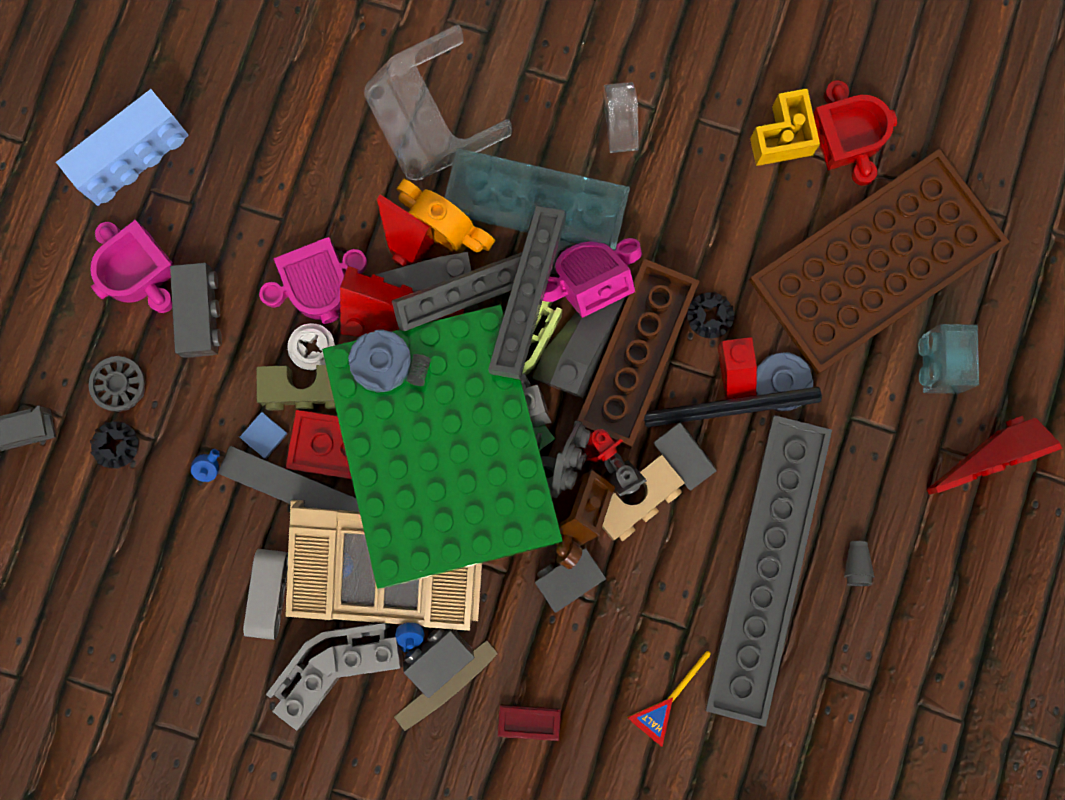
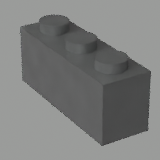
[170,263,222,358]

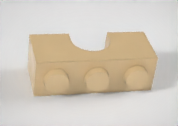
[602,455,685,541]

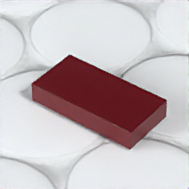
[498,704,561,741]

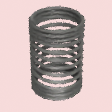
[406,354,431,386]

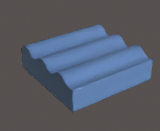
[240,412,288,459]

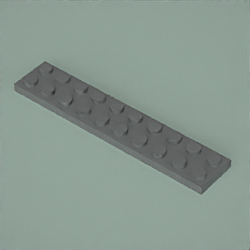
[704,415,832,727]

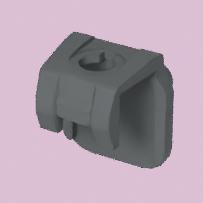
[535,421,591,498]

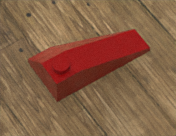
[926,416,1063,495]

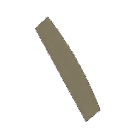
[394,640,498,731]

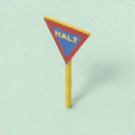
[627,651,711,747]

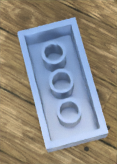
[56,89,189,206]

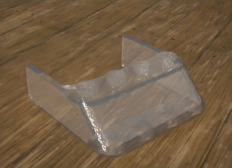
[364,24,512,181]

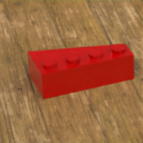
[340,266,465,337]

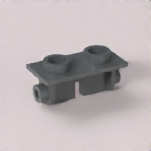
[603,453,647,497]

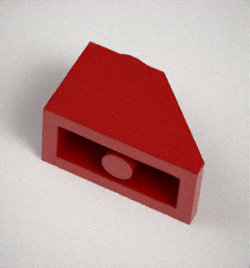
[717,337,757,400]

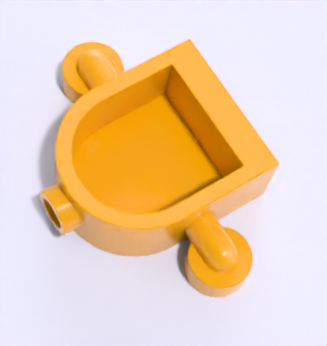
[396,179,495,254]

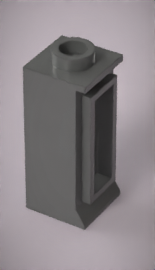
[0,406,56,451]

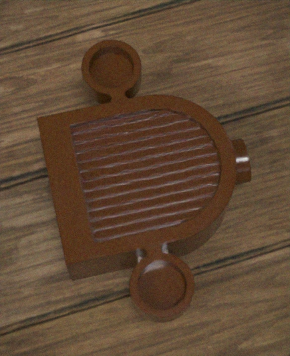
[552,470,615,570]

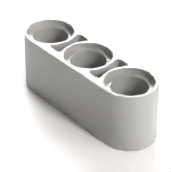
[243,548,288,640]

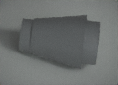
[844,541,875,587]

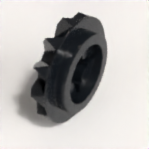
[687,291,735,339]
[89,421,139,469]

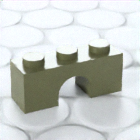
[257,365,336,411]

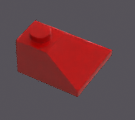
[377,194,435,267]

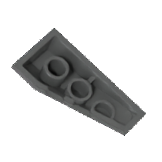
[368,252,479,313]
[532,295,629,400]

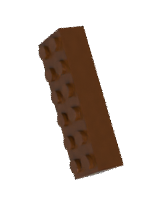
[577,259,699,450]

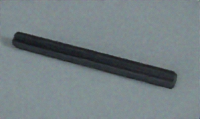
[644,387,822,427]

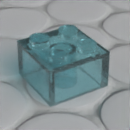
[918,324,979,394]

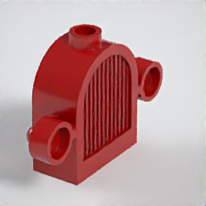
[813,80,897,186]

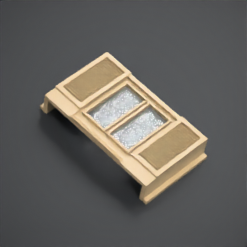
[286,500,482,631]

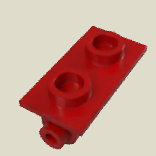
[581,429,623,463]

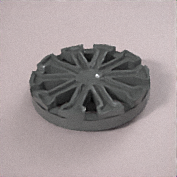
[89,356,146,412]

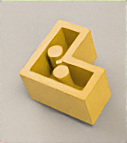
[750,89,820,166]

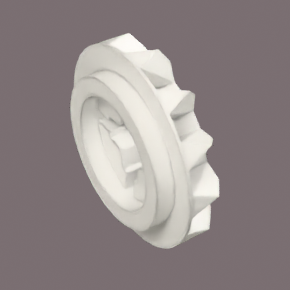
[288,323,335,371]

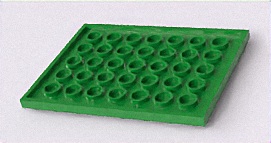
[322,305,563,590]

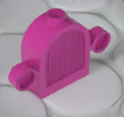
[90,220,174,313]
[259,237,368,324]
[543,238,642,318]

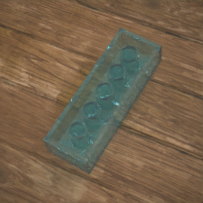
[445,148,630,251]

